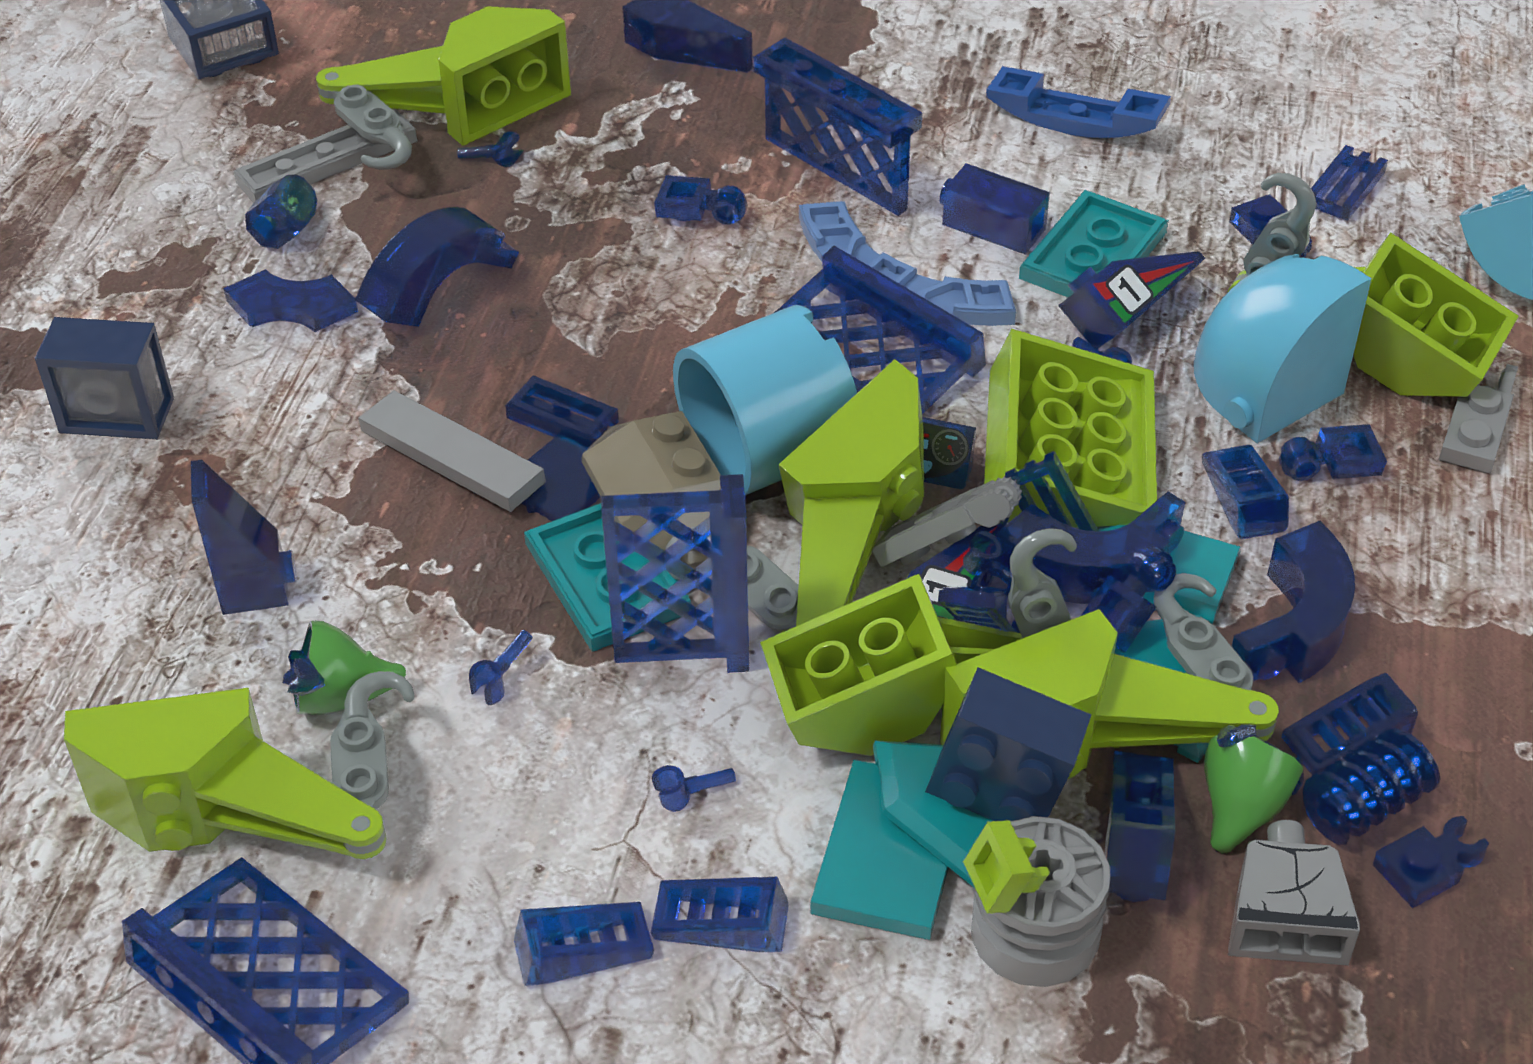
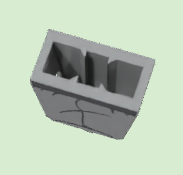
[1228,820,1360,966]

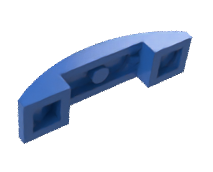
[986,66,1171,138]

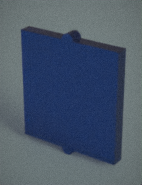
[522,433,601,521]

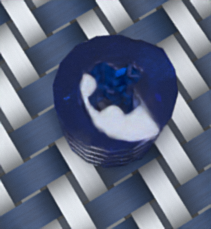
[1302,729,1441,845]

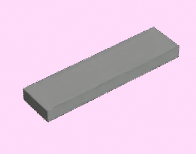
[234,108,417,206]
[358,390,546,512]

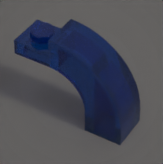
[355,207,519,327]
[992,491,1186,604]
[1231,520,1355,683]

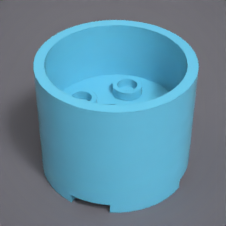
[673,305,857,497]

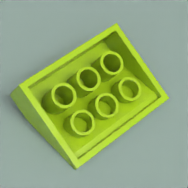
[984,329,1157,529]

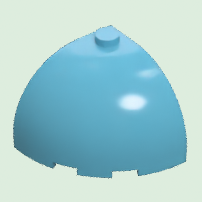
[1459,184,1533,300]
[1194,254,1372,443]

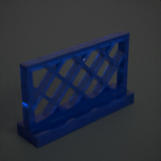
[753,37,923,216]
[774,245,986,414]
[601,474,749,673]
[122,857,409,1064]

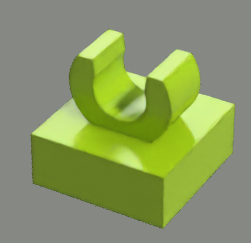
[963,820,1050,914]

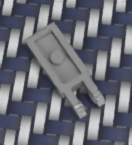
[1439,364,1518,474]
[872,476,1022,567]

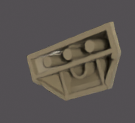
[582,411,736,572]

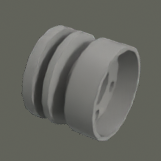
[971,816,1110,987]

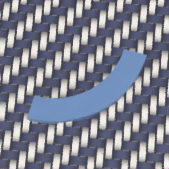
[799,201,1016,326]

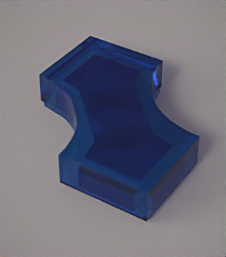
[223,269,358,332]

